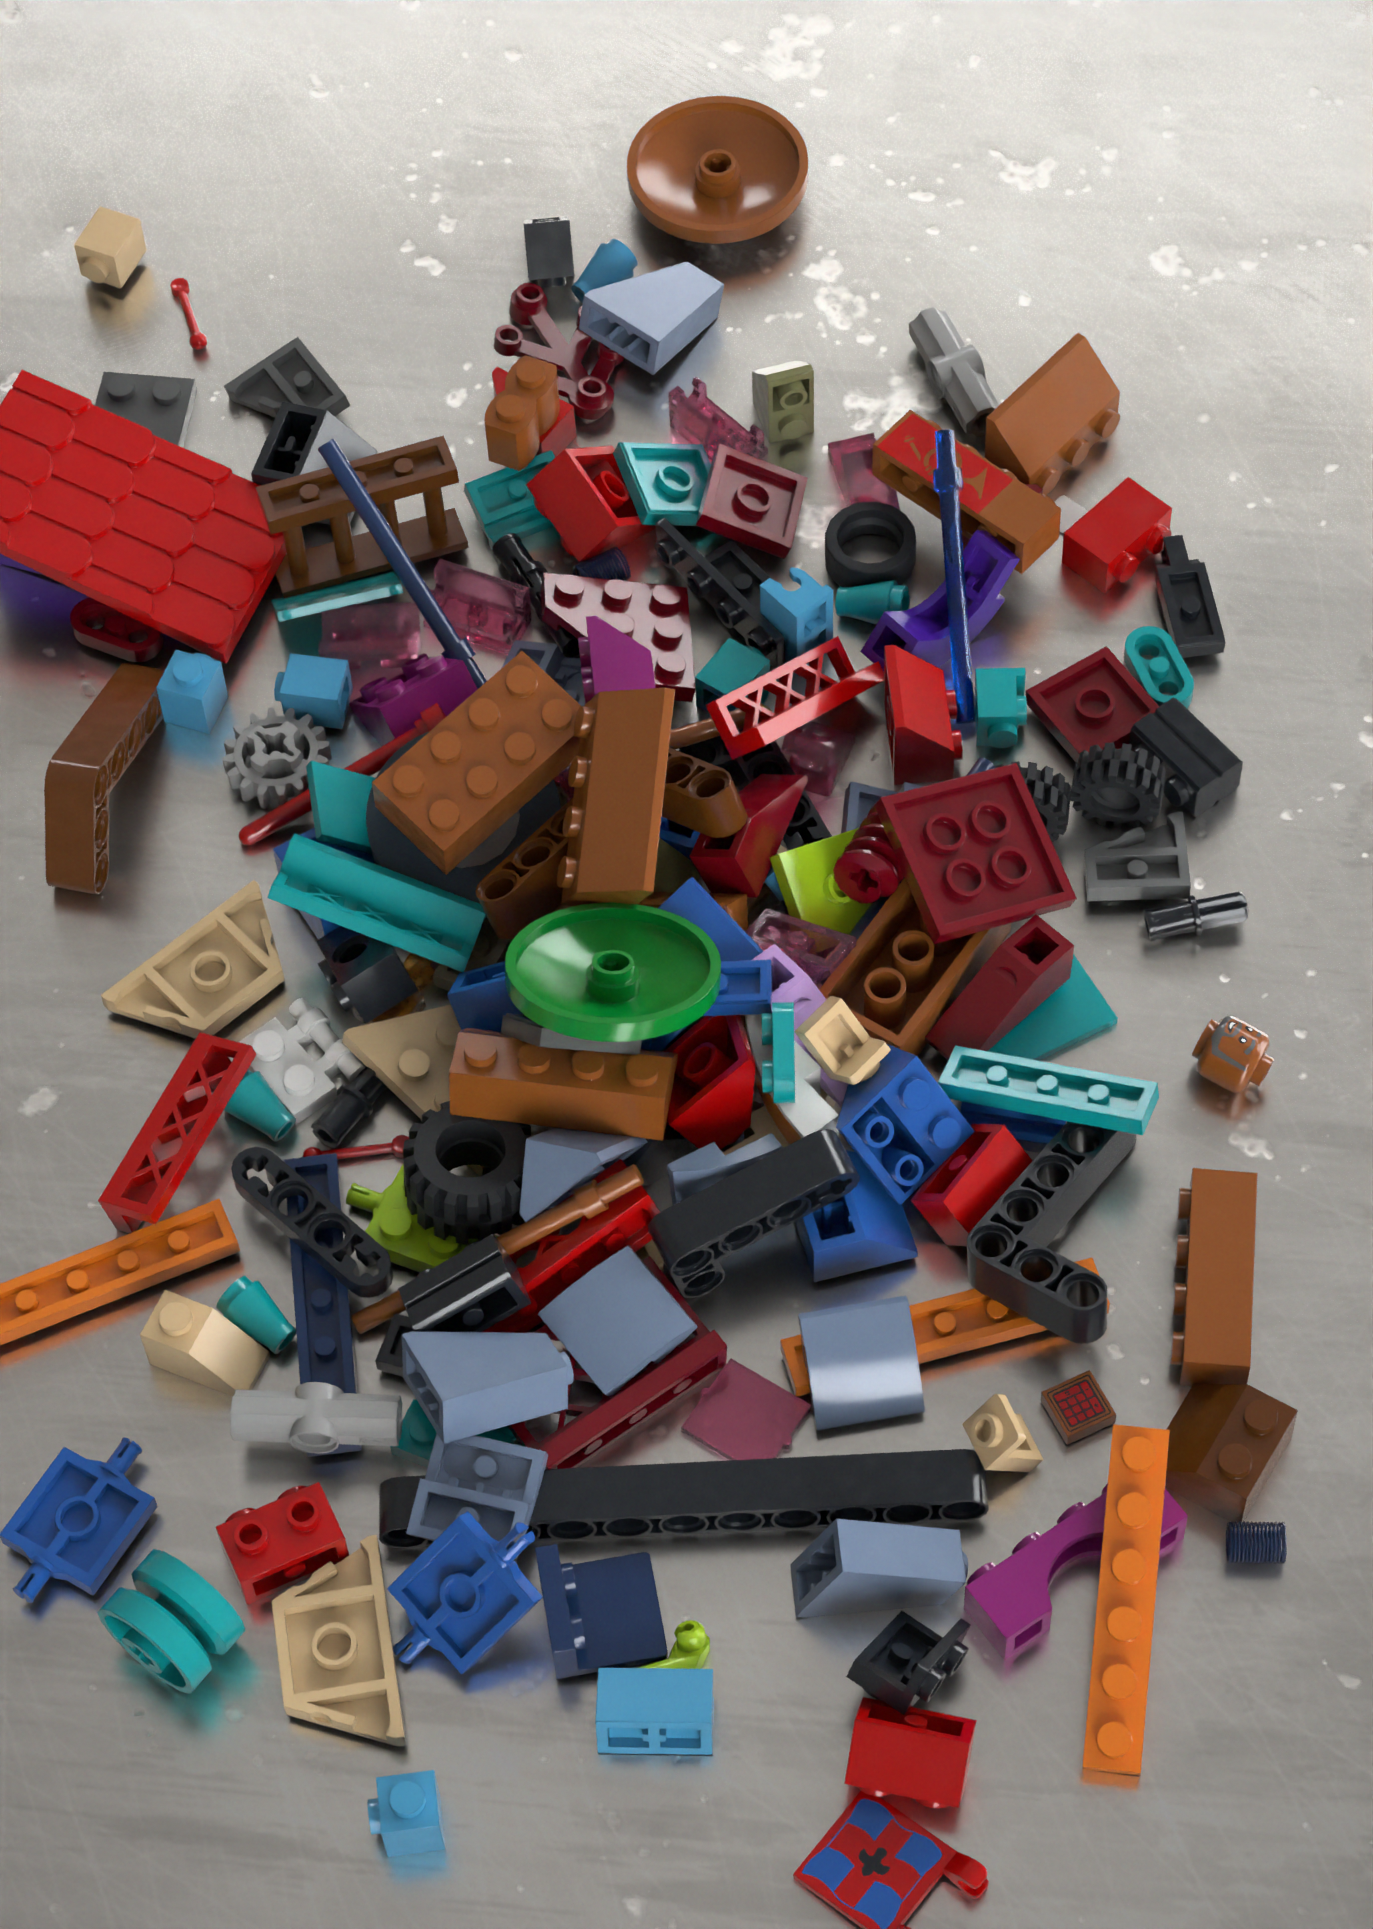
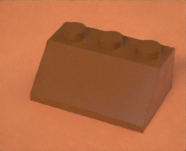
[984,333,1120,495]

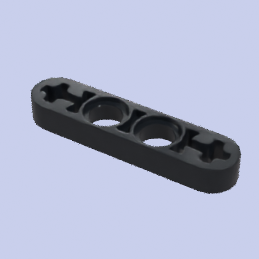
[231,1147,394,1298]

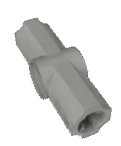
[909,307,1000,438]
[230,1382,403,1454]

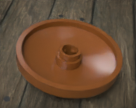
[627,96,809,244]

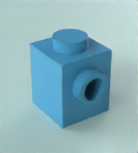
[156,650,229,734]
[274,653,353,729]
[367,1770,445,1857]

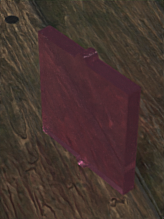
[681,1358,811,1460]

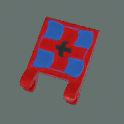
[793,1791,989,1929]

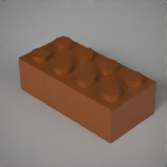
[372,651,581,875]
[819,878,1011,1057]

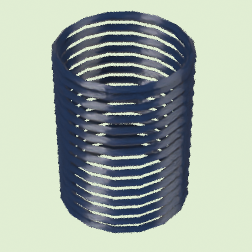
[573,546,631,581]
[1226,1521,1287,1563]

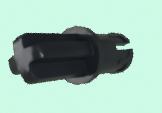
[1143,891,1249,942]
[311,1066,387,1148]

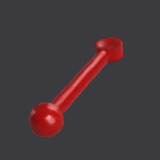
[170,278,207,350]
[302,1135,409,1159]

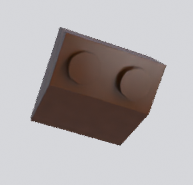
[1165,1383,1298,1522]

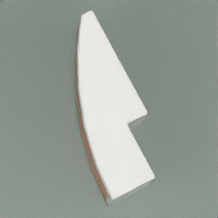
[744,1014,839,1145]

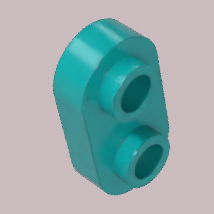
[1124,626,1194,708]
[762,1002,795,1103]

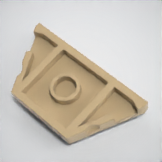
[101,880,285,1038]
[342,1005,489,1176]
[271,1535,406,1746]

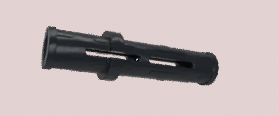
[492,533,580,657]

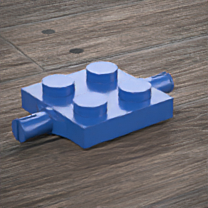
[0,1437,158,1603]
[387,1511,543,1674]

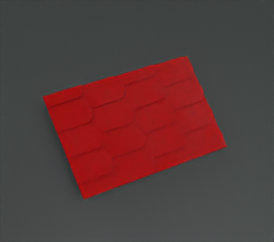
[0,370,286,664]

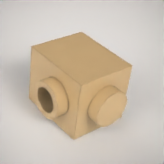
[74,206,147,288]

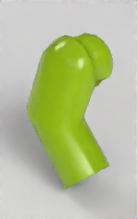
[639,1620,710,1669]

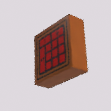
[1041,1370,1116,1445]

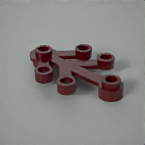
[493,283,624,420]

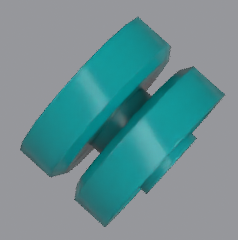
[97,1549,246,1694]

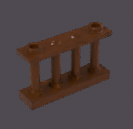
[256,435,469,598]

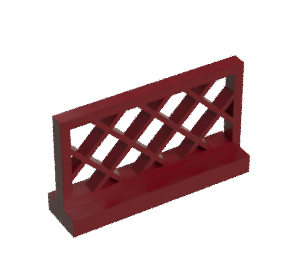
[507,1256,727,1469]

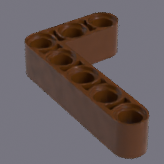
[44,663,165,895]
[476,747,748,939]

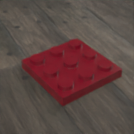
[875,763,1077,944]

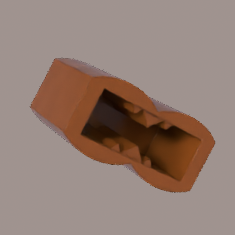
[484,355,560,471]

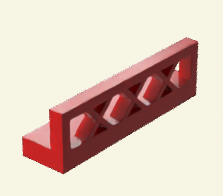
[706,636,884,760]
[98,1032,256,1233]
[483,1159,660,1333]

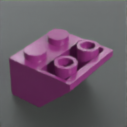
[578,615,655,704]
[349,653,477,746]

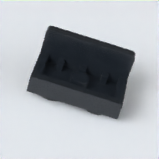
[846,1611,971,1715]

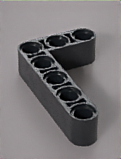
[967,1121,1136,1344]

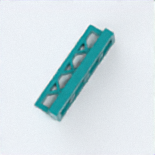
[267,833,486,972]

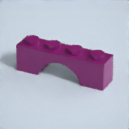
[964,1483,1188,1661]

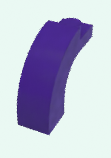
[860,530,1020,672]

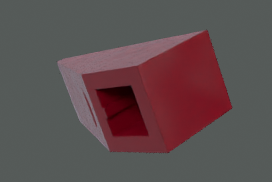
[690,774,808,898]
[925,914,1074,1060]

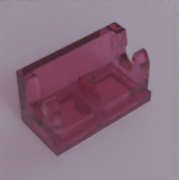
[668,377,768,461]
[423,559,532,655]

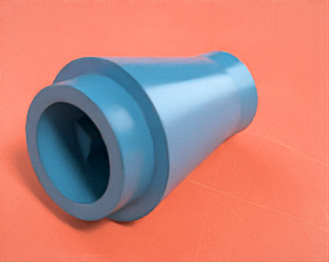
[571,239,638,303]

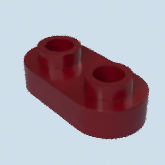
[70,597,164,662]

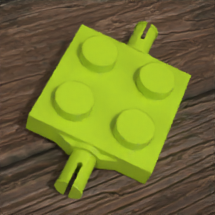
[346,1164,498,1273]

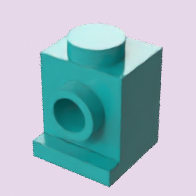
[974,668,1027,748]

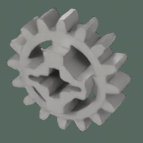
[222,707,332,808]

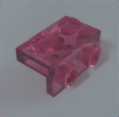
[319,602,422,670]

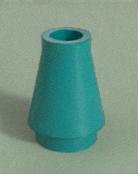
[835,580,910,624]
[224,1069,296,1142]
[216,1276,296,1354]

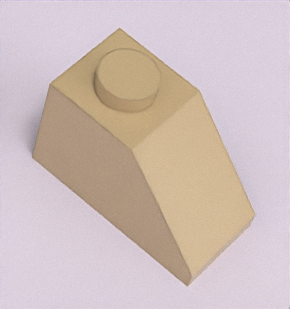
[140,1290,270,1396]

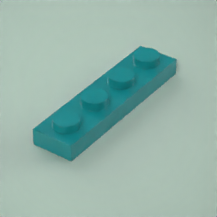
[938,1045,1159,1135]

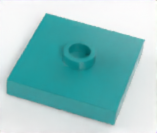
[613,442,711,526]

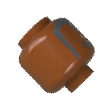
[1191,1015,1274,1094]

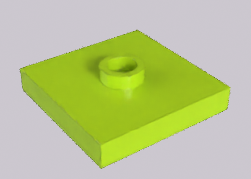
[769,828,871,955]

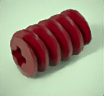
[833,803,905,904]

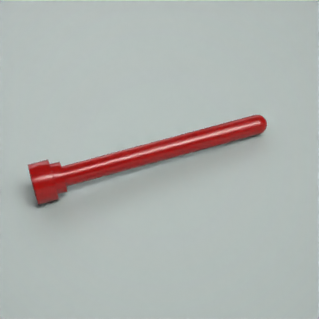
[238,703,447,846]

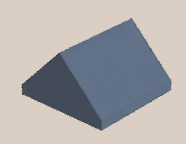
[519,1127,647,1222]

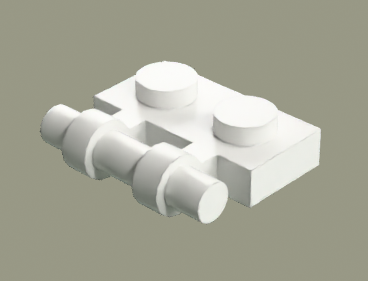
[239,998,365,1125]

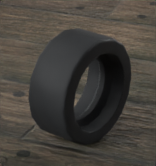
[825,501,916,587]

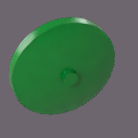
[505,902,721,1042]

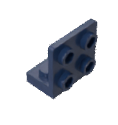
[535,1544,668,1679]

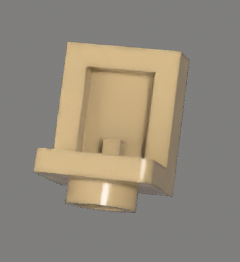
[794,996,891,1085]
[962,1394,1044,1472]

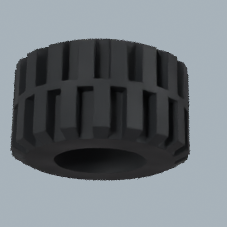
[403,1101,534,1245]

